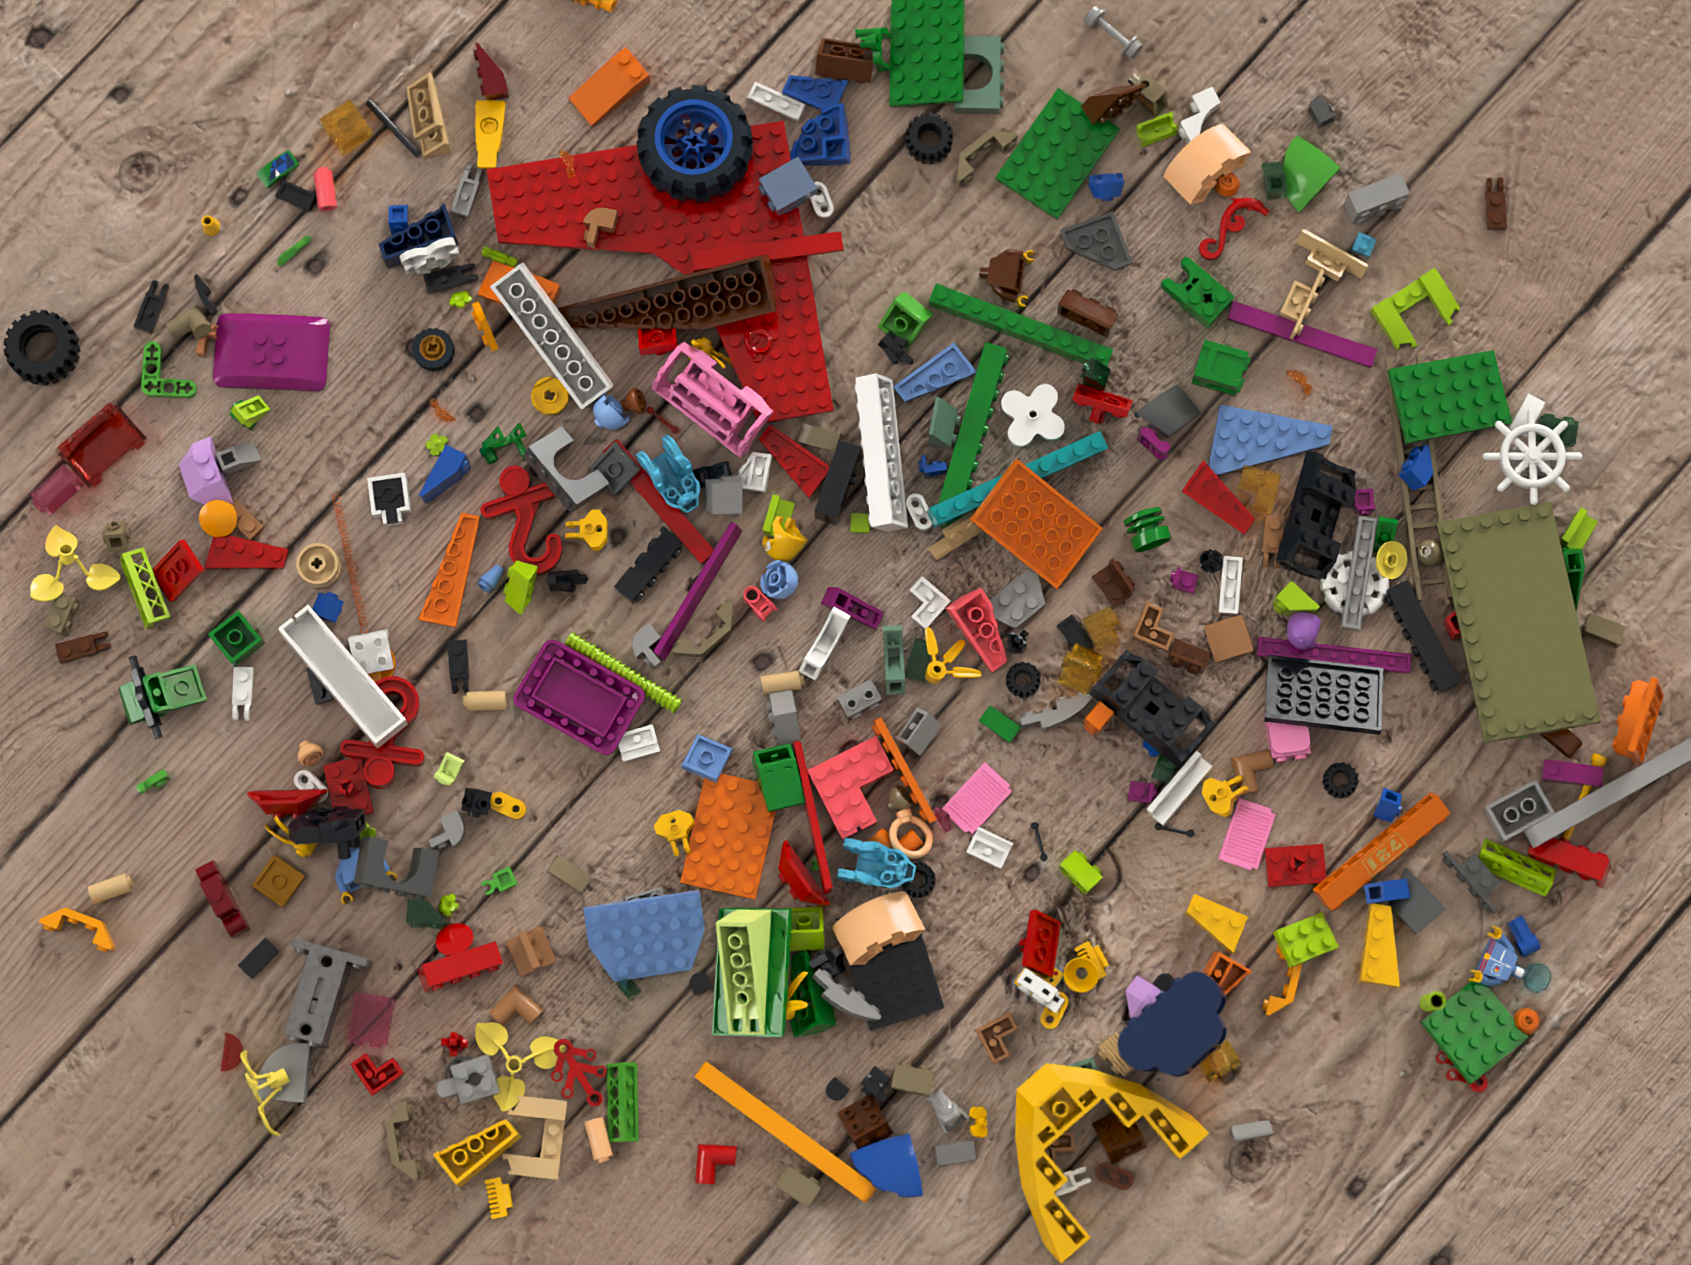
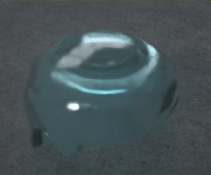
[1522,962,1551,993]

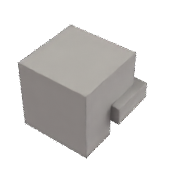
[705,475,742,515]

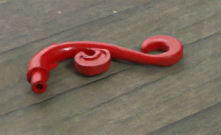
[1199,197,1270,260]

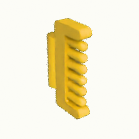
[1075,941,1109,980]
[485,1177,513,1219]

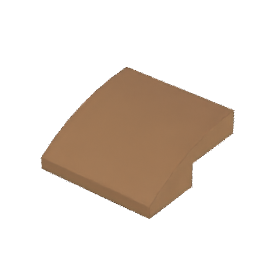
[1204,615,1255,663]

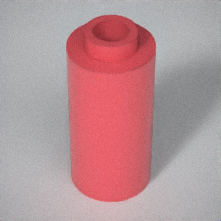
[313,167,337,211]

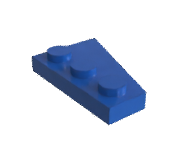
[782,75,848,110]

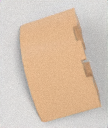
[1164,124,1251,205]
[832,891,925,965]

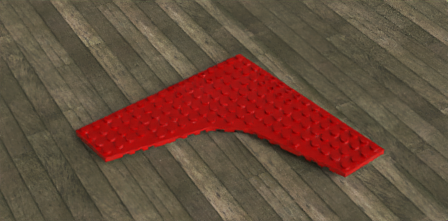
[486,121,834,423]

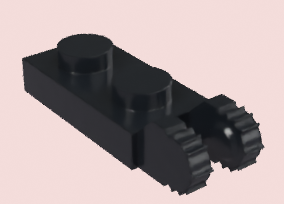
[423,263,479,294]
[133,280,169,334]
[447,639,470,694]

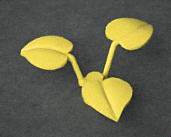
[30,525,121,602]
[475,1022,566,1112]
[240,1051,290,1136]

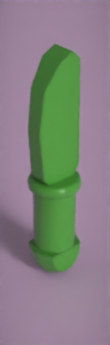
[277,236,311,266]

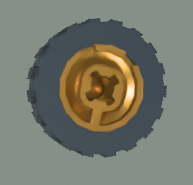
[412,328,455,372]

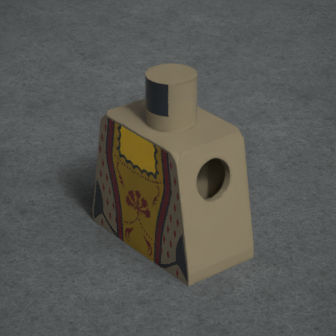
[1128,74,1168,117]

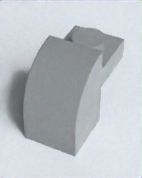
[632,623,662,669]
[428,810,466,850]

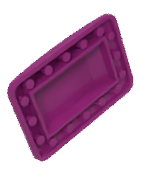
[213,313,330,392]
[513,639,645,755]

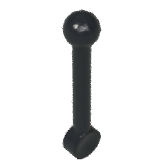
[1031,822,1048,862]
[1155,823,1194,837]

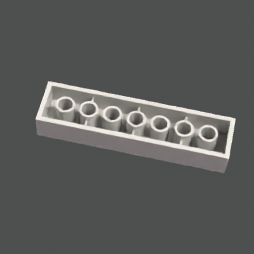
[490,263,614,410]
[855,374,908,532]

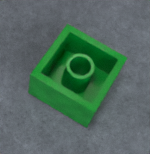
[208,610,265,667]

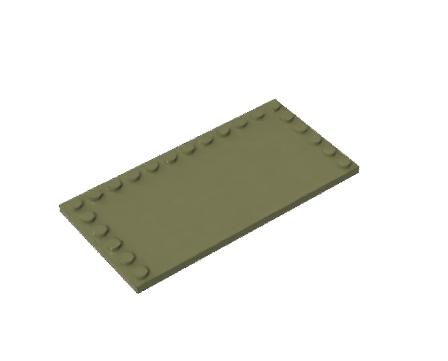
[1436,502,1601,744]

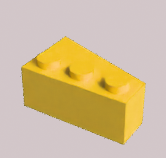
[1185,894,1248,954]

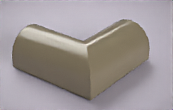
[165,306,213,340]

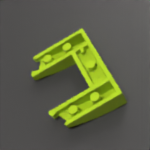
[1370,267,1460,350]

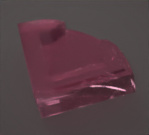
[933,806,951,833]

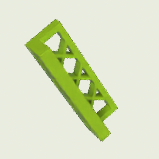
[119,547,170,629]
[1478,838,1557,897]

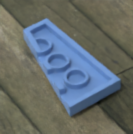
[893,343,976,403]

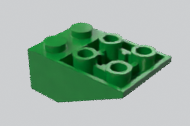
[752,743,805,812]

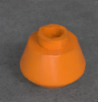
[1214,172,1240,197]
[1513,1008,1540,1035]

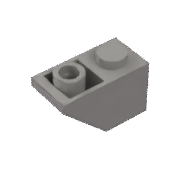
[216,443,262,475]

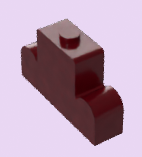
[195,860,251,938]

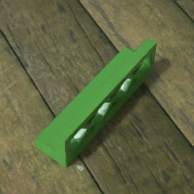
[607,1062,639,1142]

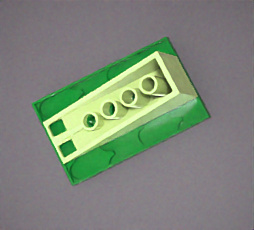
[712,908,792,1037]

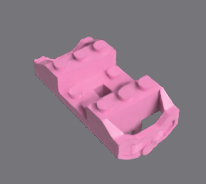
[652,342,773,458]

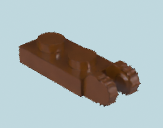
[1485,177,1507,230]
[55,632,111,664]

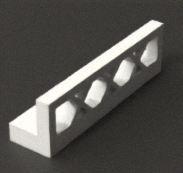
[1147,751,1213,826]

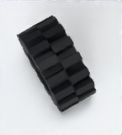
[1006,662,1041,698]
[1322,762,1359,798]
[901,862,936,898]

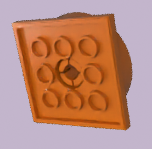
[1612,677,1664,766]

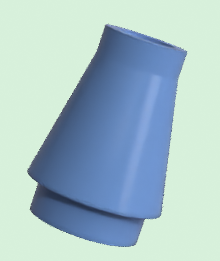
[477,564,505,593]

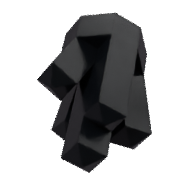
[878,331,914,365]
[548,569,588,593]
[1006,630,1029,654]

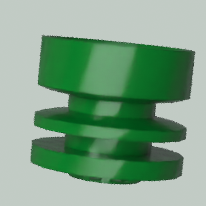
[1123,507,1172,553]

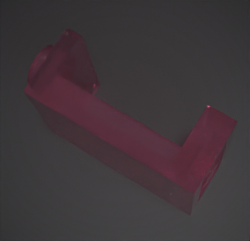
[347,992,395,1048]

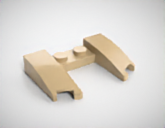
[502,1096,567,1180]

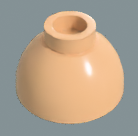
[298,740,324,766]

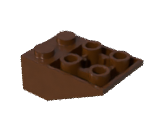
[1081,84,1146,125]

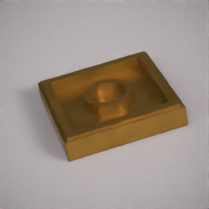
[251,854,306,908]

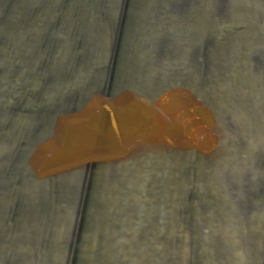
[559,150,575,178]
[1286,370,1312,394]
[429,399,456,422]

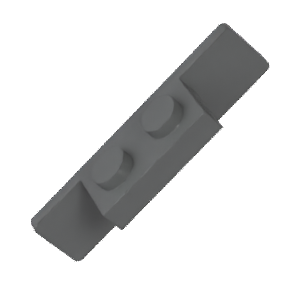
[1442,851,1500,914]

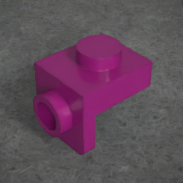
[1354,489,1376,516]

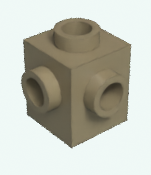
[102,521,131,552]

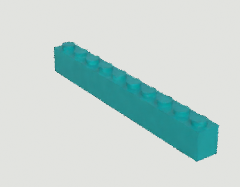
[927,431,1108,528]

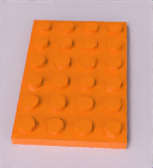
[969,459,1103,589]
[680,773,776,900]

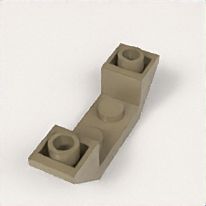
[957,130,1018,187]
[672,600,734,658]
[385,1101,423,1180]

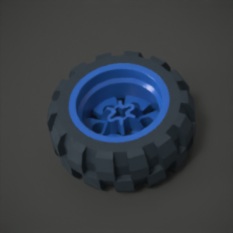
[636,85,753,203]

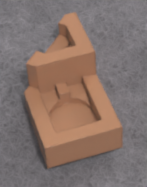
[195,324,218,358]

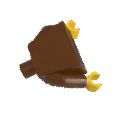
[979,249,1034,308]

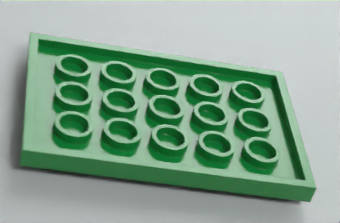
[889,0,965,108]
[995,88,1120,220]
[1387,350,1512,444]

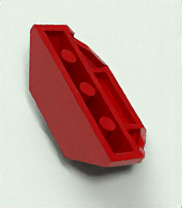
[247,789,327,818]
[778,840,831,907]

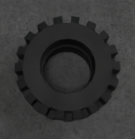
[906,113,953,164]

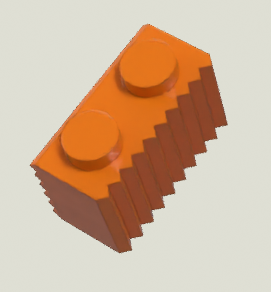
[1083,701,1114,735]

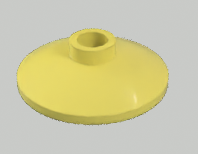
[1376,541,1407,579]

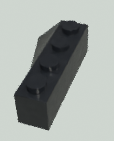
[614,526,682,604]

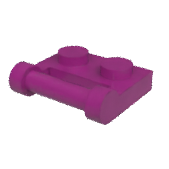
[1137,426,1170,461]

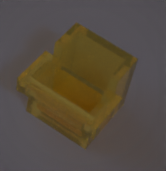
[1082,606,1122,650]
[1058,643,1103,695]

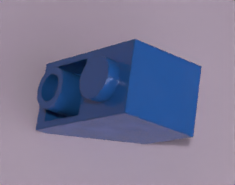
[1398,444,1433,490]
[1364,879,1410,904]

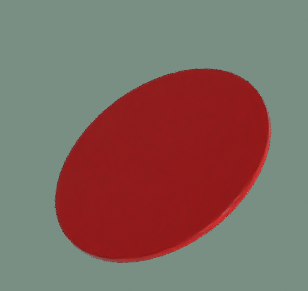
[436,923,474,956]

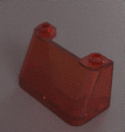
[56,401,147,488]

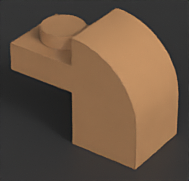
[583,208,618,248]

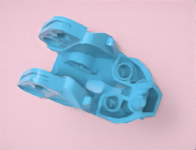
[635,434,700,513]
[836,838,916,888]

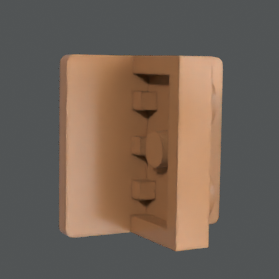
[506,926,556,977]

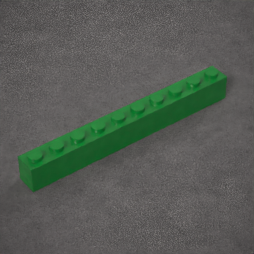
[929,283,1113,372]
[938,342,1009,528]

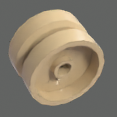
[296,543,342,589]

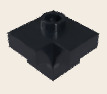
[809,946,847,979]
[860,1066,890,1103]

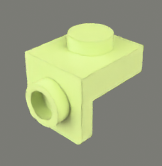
[434,752,464,785]

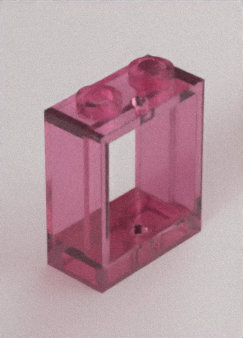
[30,464,84,516]

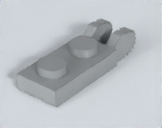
[450,165,483,219]

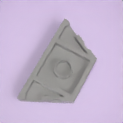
[990,568,1045,629]

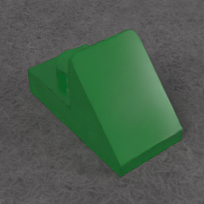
[1373,516,1398,553]

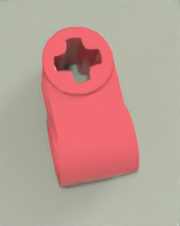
[743,586,778,622]

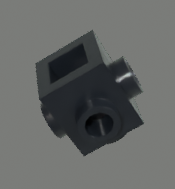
[461,788,492,818]

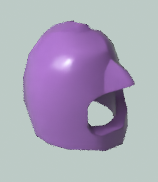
[1287,612,1321,650]

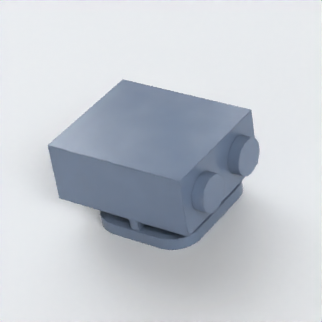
[758,157,818,216]

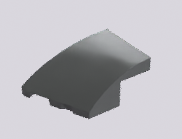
[1134,384,1201,438]
[1388,868,1446,935]

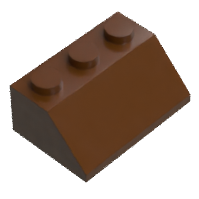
[815,38,874,83]
[1057,289,1119,338]

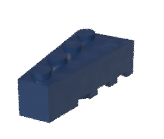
[379,203,459,269]

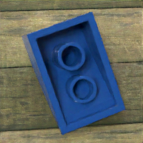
[419,445,471,504]

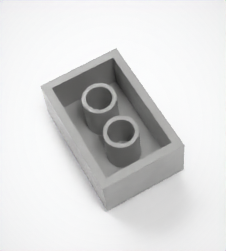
[1344,173,1410,224]
[1482,780,1555,843]

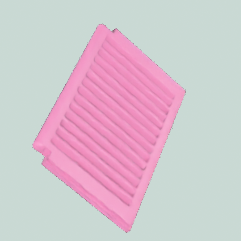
[941,762,1012,835]
[1218,798,1276,871]

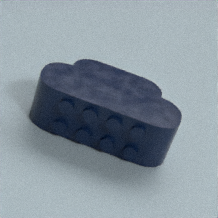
[1118,972,1227,1076]

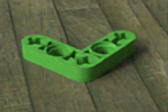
[141,342,198,398]

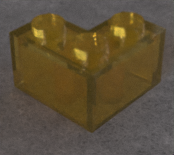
[1237,465,1281,515]

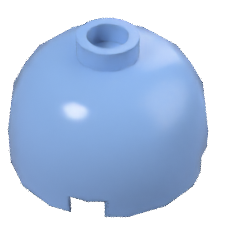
[593,393,630,431]
[760,560,798,600]

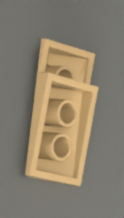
[406,73,452,158]

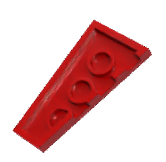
[759,424,830,499]
[1182,460,1255,535]
[204,535,289,569]

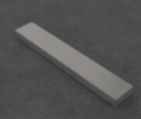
[1340,516,1378,631]

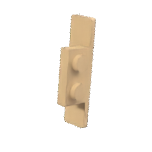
[1296,229,1369,282]
[1279,269,1325,339]
[928,510,983,560]

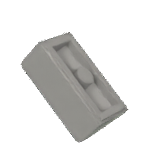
[1231,1120,1273,1141]
[935,1140,976,1166]

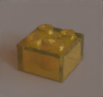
[319,99,373,156]

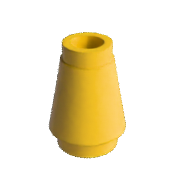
[202,215,220,236]

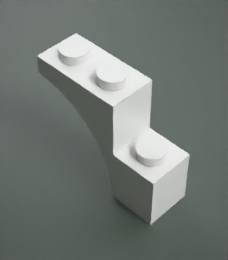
[1178,87,1221,144]
[799,607,851,681]

